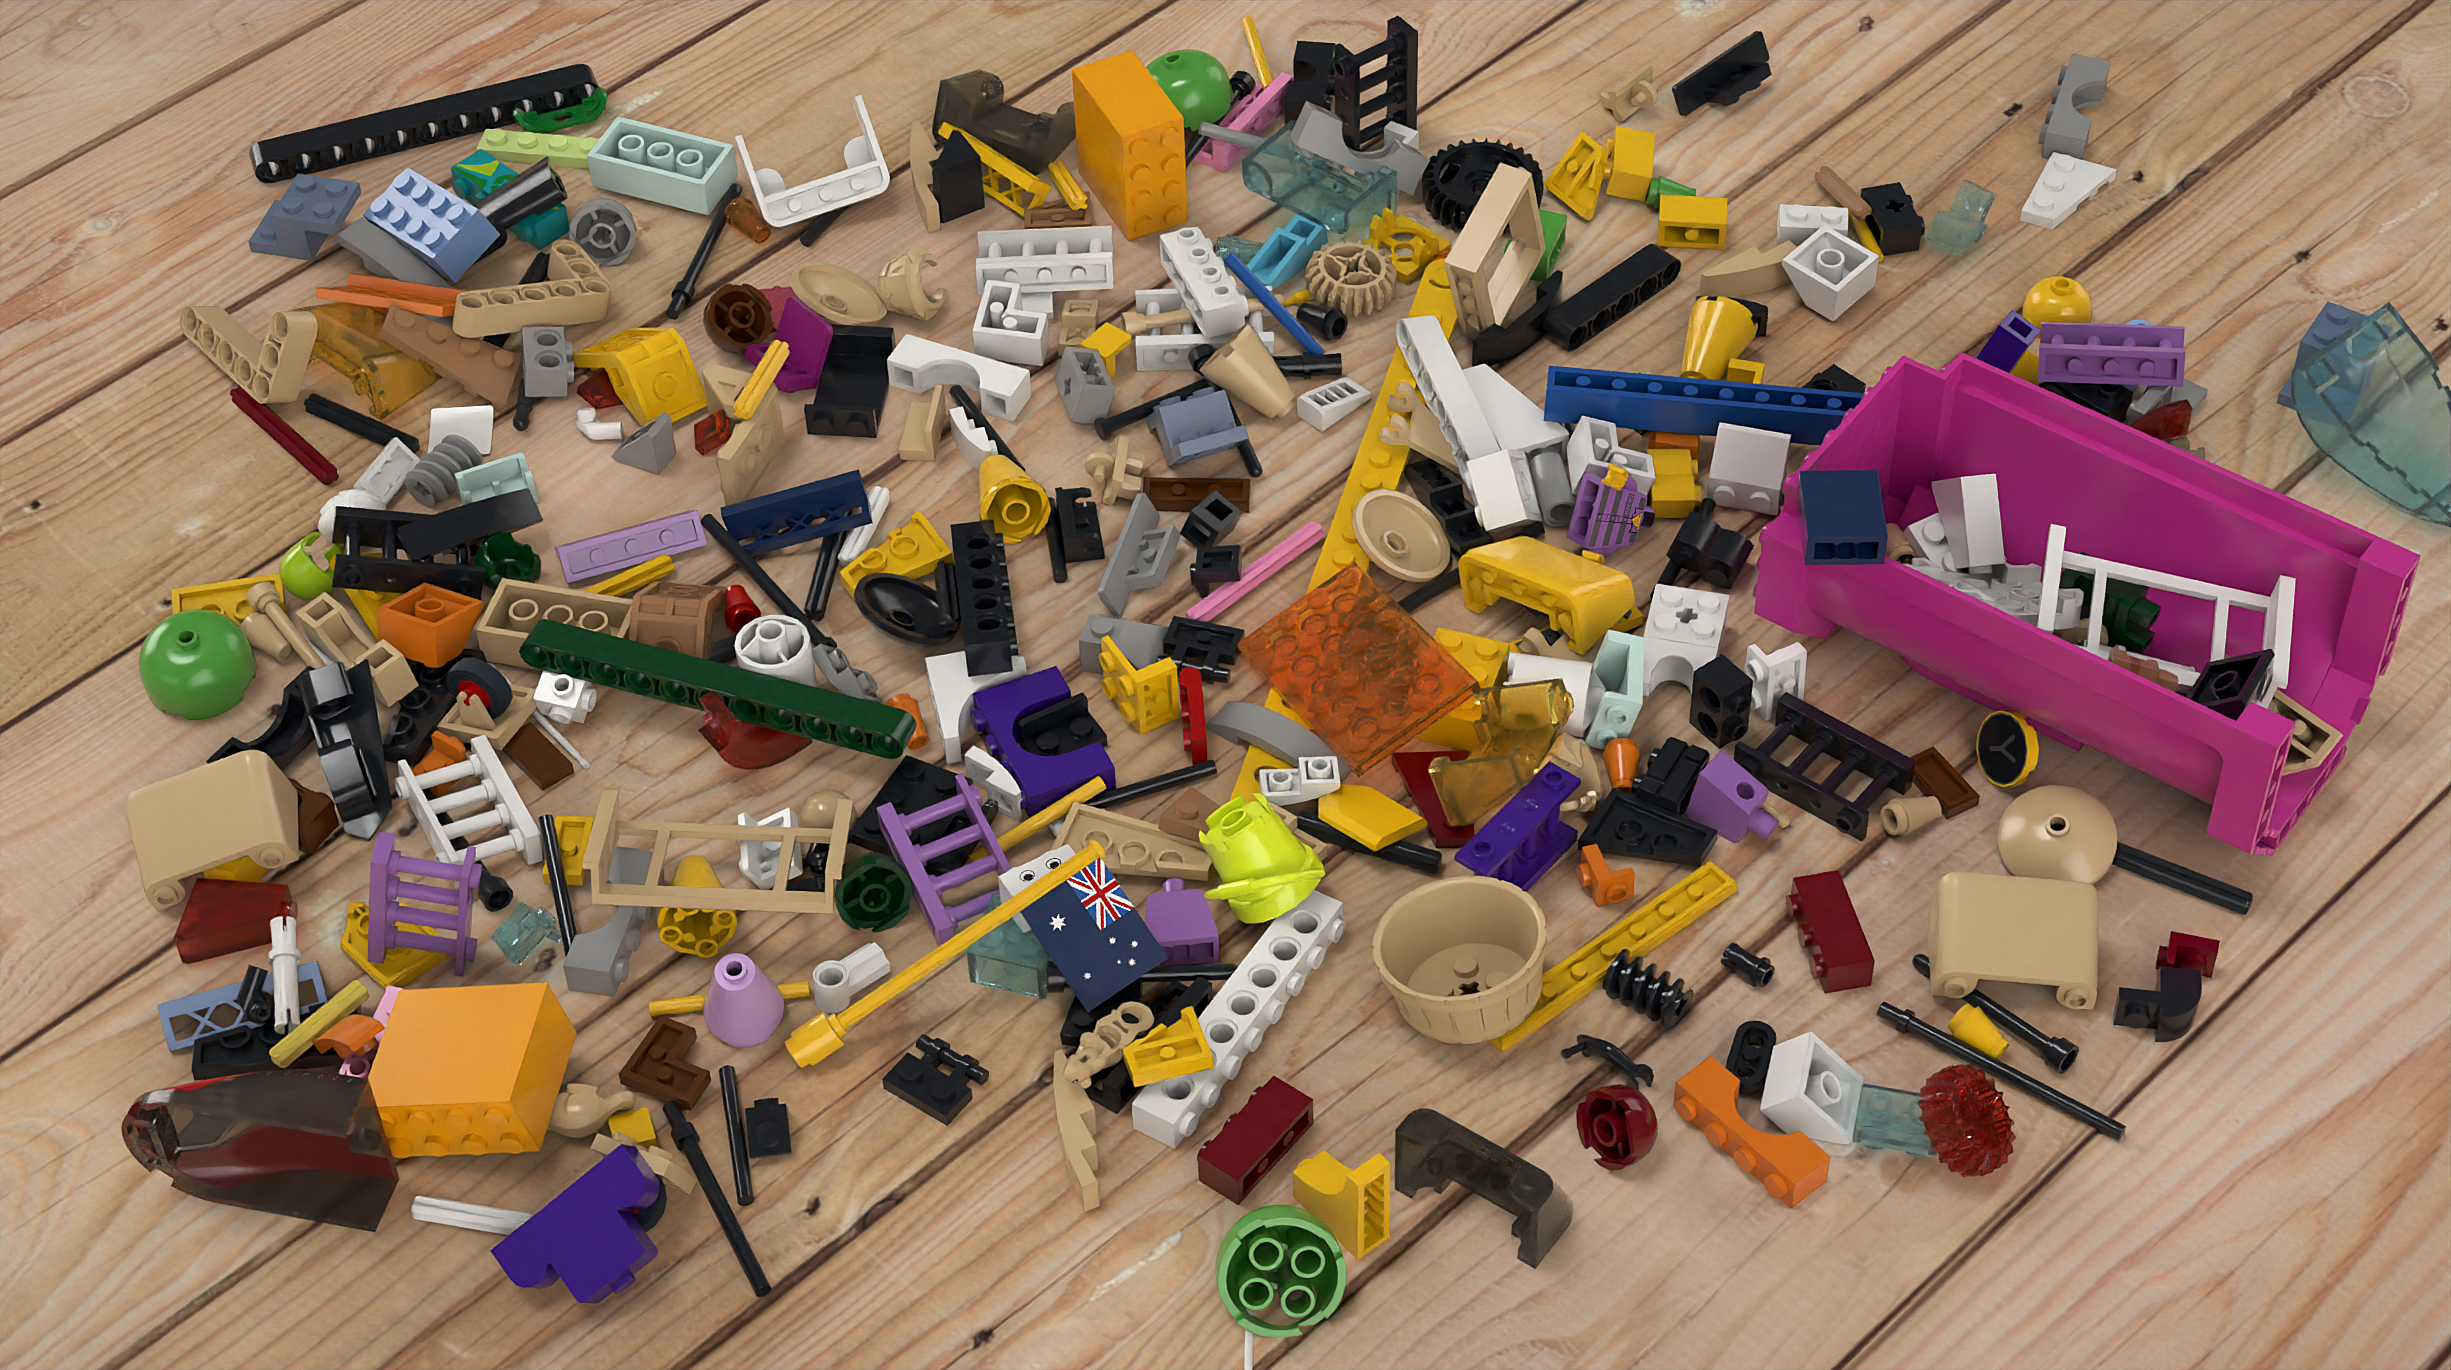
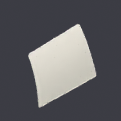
[427,405,493,455]

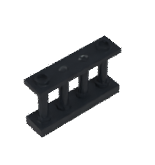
[1333,16,1418,152]
[332,506,485,600]
[1734,692,1916,842]

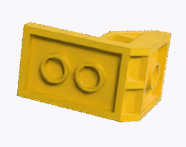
[572,327,708,426]

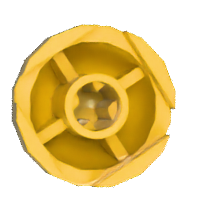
[2021,276,2093,339]

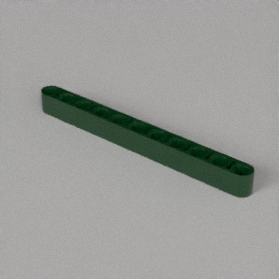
[519,619,917,759]

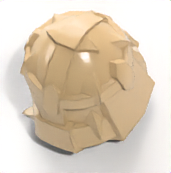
[877,247,947,321]
[1524,732,1603,812]

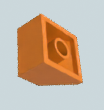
[377,582,483,668]

